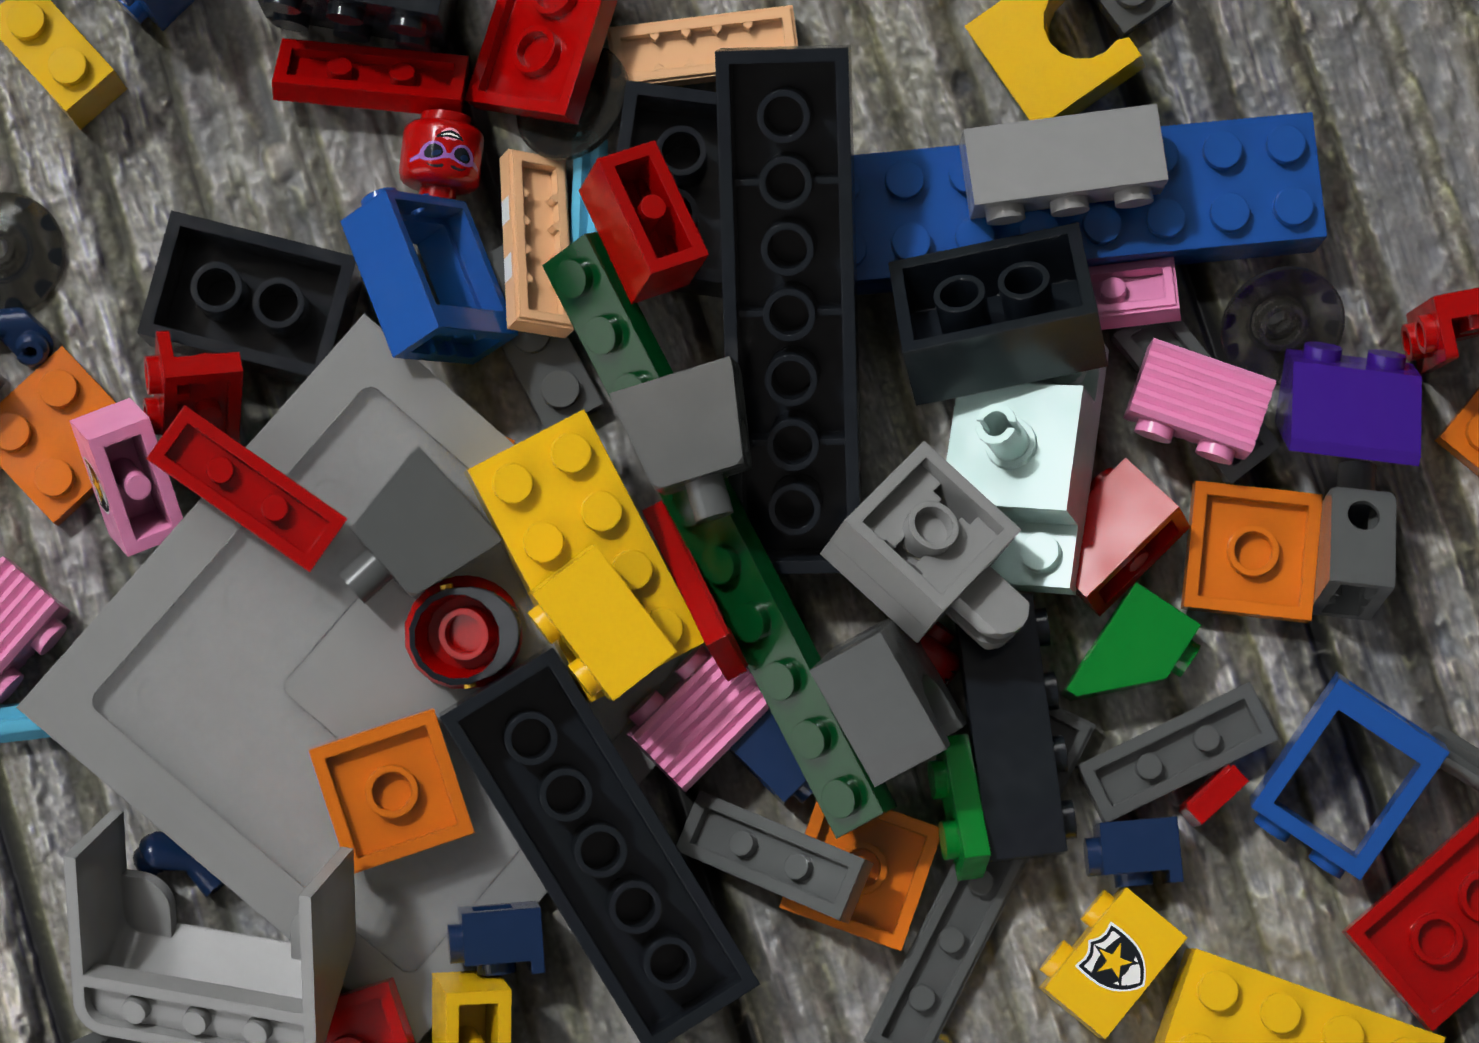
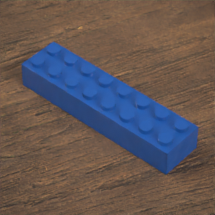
[854,112,1327,295]

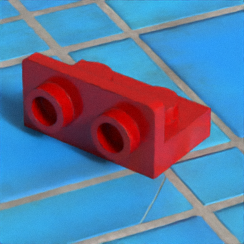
[1401,287,1479,375]
[143,330,243,442]

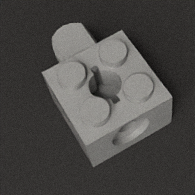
[820,441,1030,650]

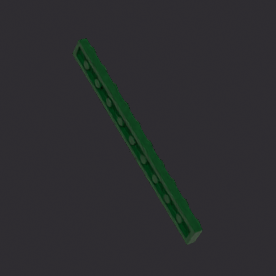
[542,232,898,839]

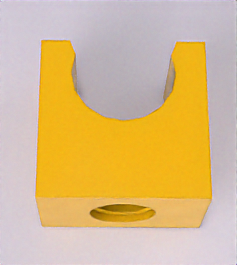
[964,0,1145,120]

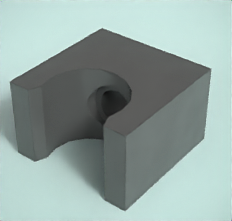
[809,618,967,787]

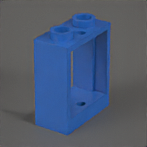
[340,187,519,365]
[1250,671,1450,881]

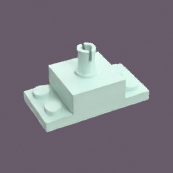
[946,344,1109,595]

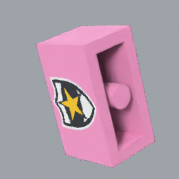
[69,398,183,557]

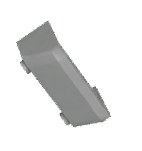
[63,809,356,1043]

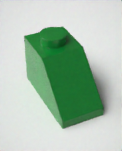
[1060,582,1201,701]

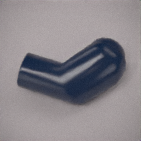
[0,307,54,367]
[133,831,225,898]

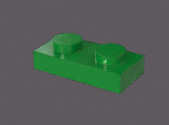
[928,734,991,881]

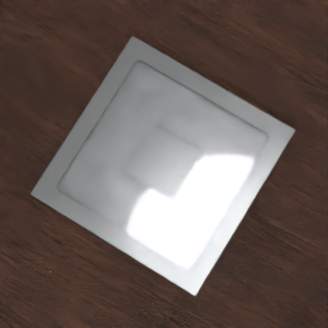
[16,314,709,1043]

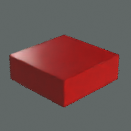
[1178,764,1249,827]

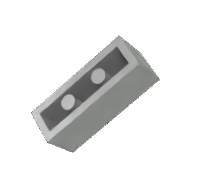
[959,104,1169,225]

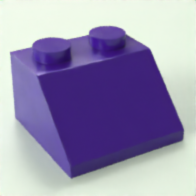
[1275,342,1422,466]

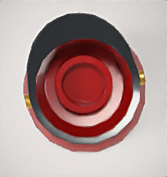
[405,575,523,689]

